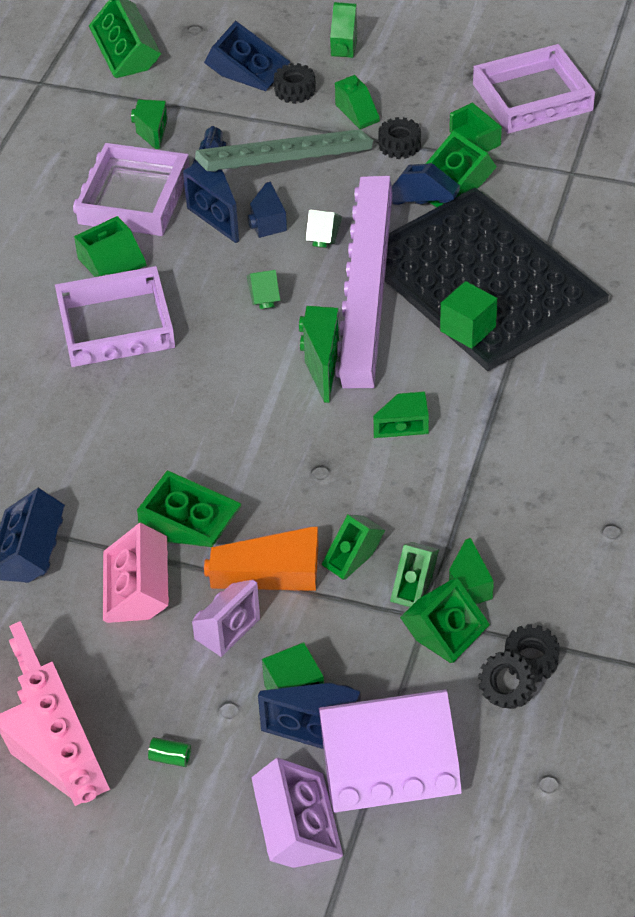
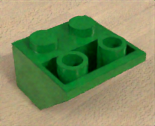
[74,216,147,277]

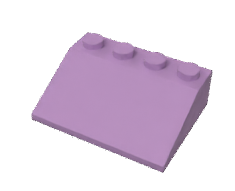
[319,689,462,813]

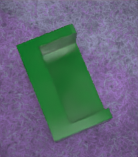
[449,102,502,152]

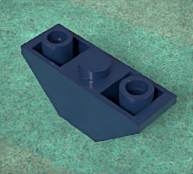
[392,163,460,205]

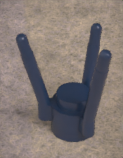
[192,126,228,169]

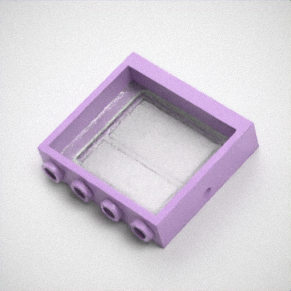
[73,143,190,236]

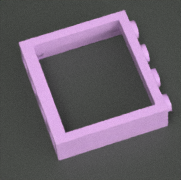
[473,44,595,134]
[55,266,175,367]

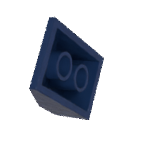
[204,20,290,91]
[183,162,239,243]
[258,683,361,749]

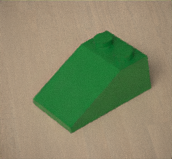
[425,130,497,208]
[299,306,340,403]
[137,470,241,547]

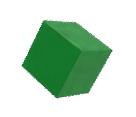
[440,281,497,349]
[262,642,324,690]

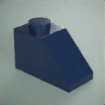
[247,181,287,238]

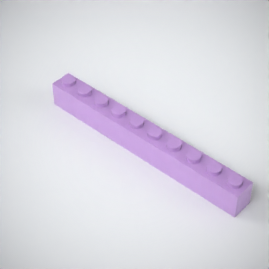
[335,176,393,388]

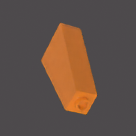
[204,527,319,591]

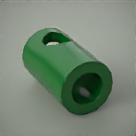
[148,737,191,767]

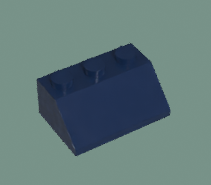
[0,487,65,583]

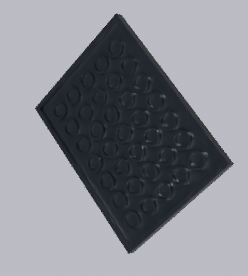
[384,187,609,371]

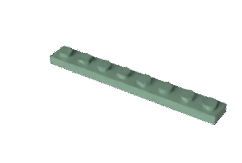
[195,129,373,172]

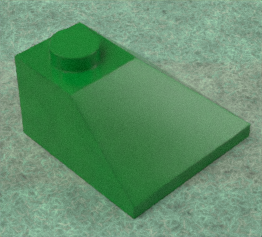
[400,577,490,663]

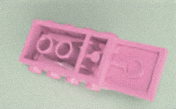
[0,621,110,806]

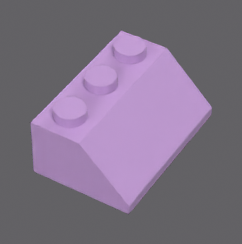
[251,758,343,868]

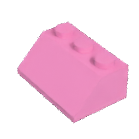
[103,523,169,623]

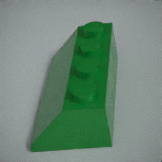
[89,0,161,78]

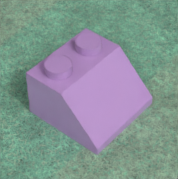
[192,580,260,657]

